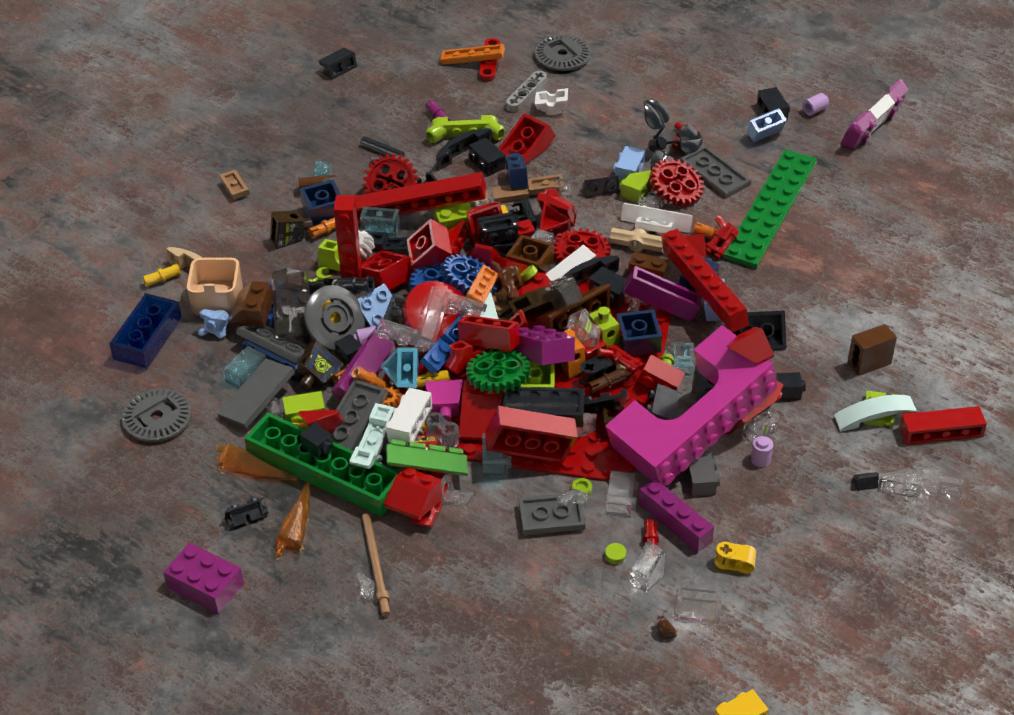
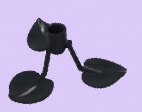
[643,100,703,170]

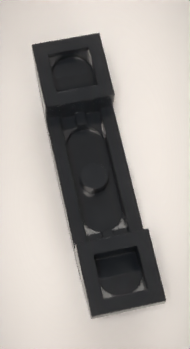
[436,128,492,171]
[371,232,409,254]
[557,256,620,294]

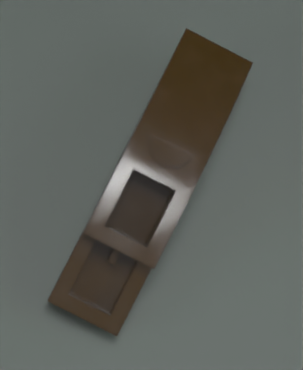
[497,283,571,321]

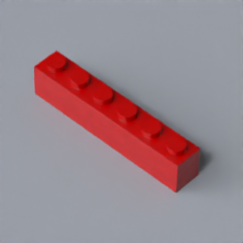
[334,195,363,293]

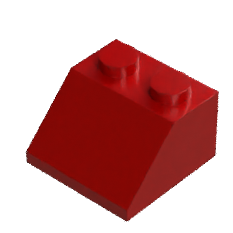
[407,219,452,268]
[384,468,442,520]

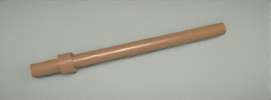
[362,513,390,617]

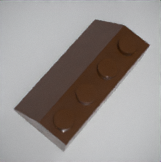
[536,284,611,332]

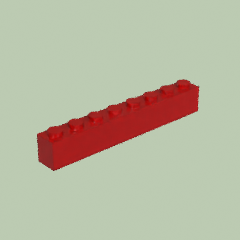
[355,172,487,223]
[661,228,749,333]

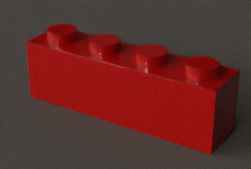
[899,406,987,445]

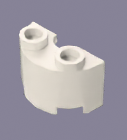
[535,88,568,115]

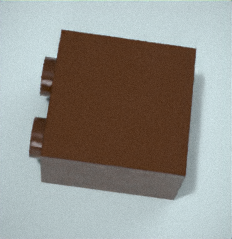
[847,324,897,376]

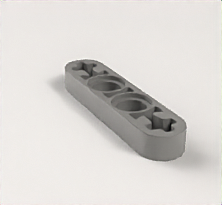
[506,71,547,112]

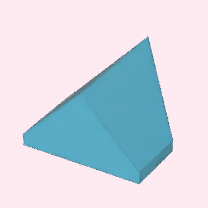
[380,348,419,388]

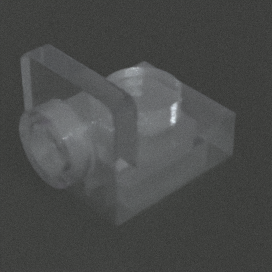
[638,194,664,209]

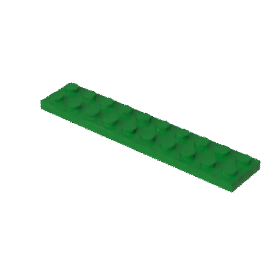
[723,149,817,270]

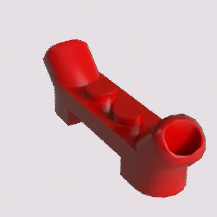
[444,340,497,375]

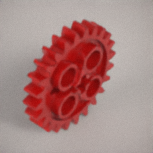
[362,153,419,194]
[649,158,705,208]
[553,228,611,264]

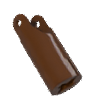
[298,175,339,190]

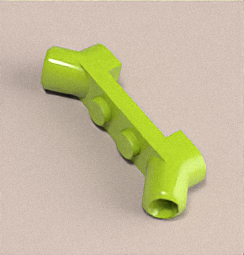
[426,115,505,144]

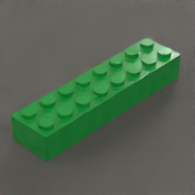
[244,412,401,517]

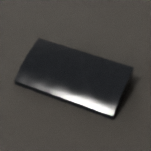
[503,387,585,427]

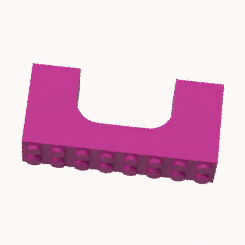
[605,325,778,486]

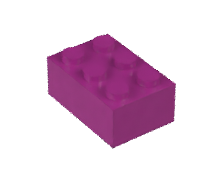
[510,325,575,365]
[163,542,244,614]

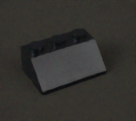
[725,310,787,349]

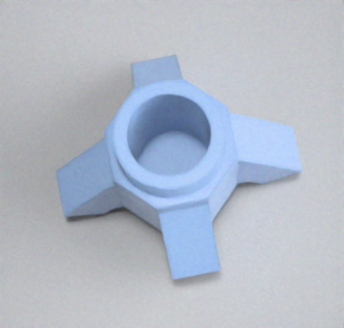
[198,309,229,339]

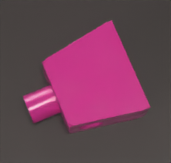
[425,380,463,423]

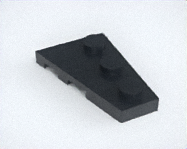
[584,388,628,415]

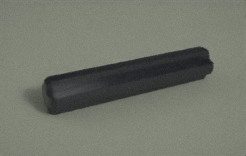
[360,136,405,159]

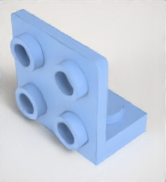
[358,284,403,329]

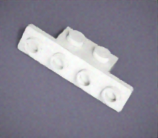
[621,203,693,235]

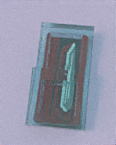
[674,342,694,375]

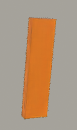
[440,44,505,65]
[464,265,499,309]

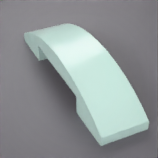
[834,395,917,432]
[349,403,395,469]

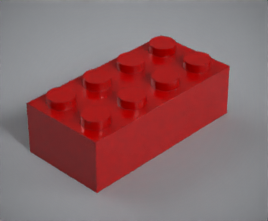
[485,406,578,463]

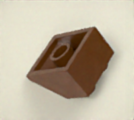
[506,235,554,272]
[628,252,673,279]
[228,281,275,326]

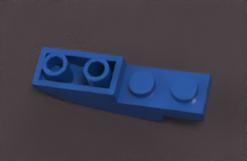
[420,314,463,374]

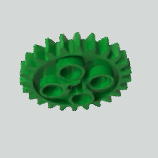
[466,349,531,394]

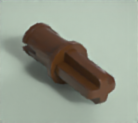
[588,368,626,394]

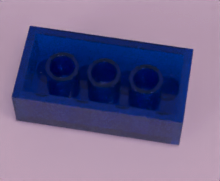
[109,293,182,369]

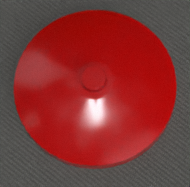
[403,281,476,348]

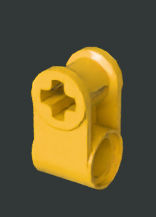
[714,542,756,574]

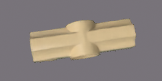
[610,228,663,252]

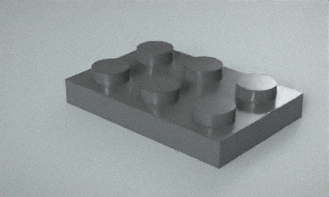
[519,492,586,535]

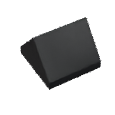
[853,472,879,491]

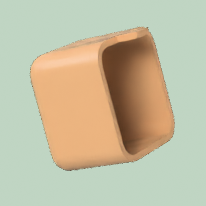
[187,258,243,316]

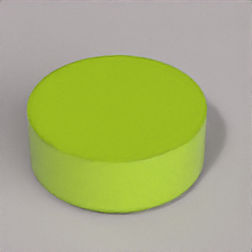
[521,265,538,282]
[572,478,592,498]
[605,543,627,564]

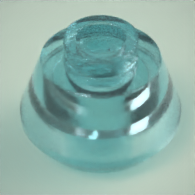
[314,159,333,182]

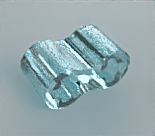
[426,412,459,448]

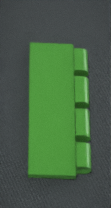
[386,439,468,476]

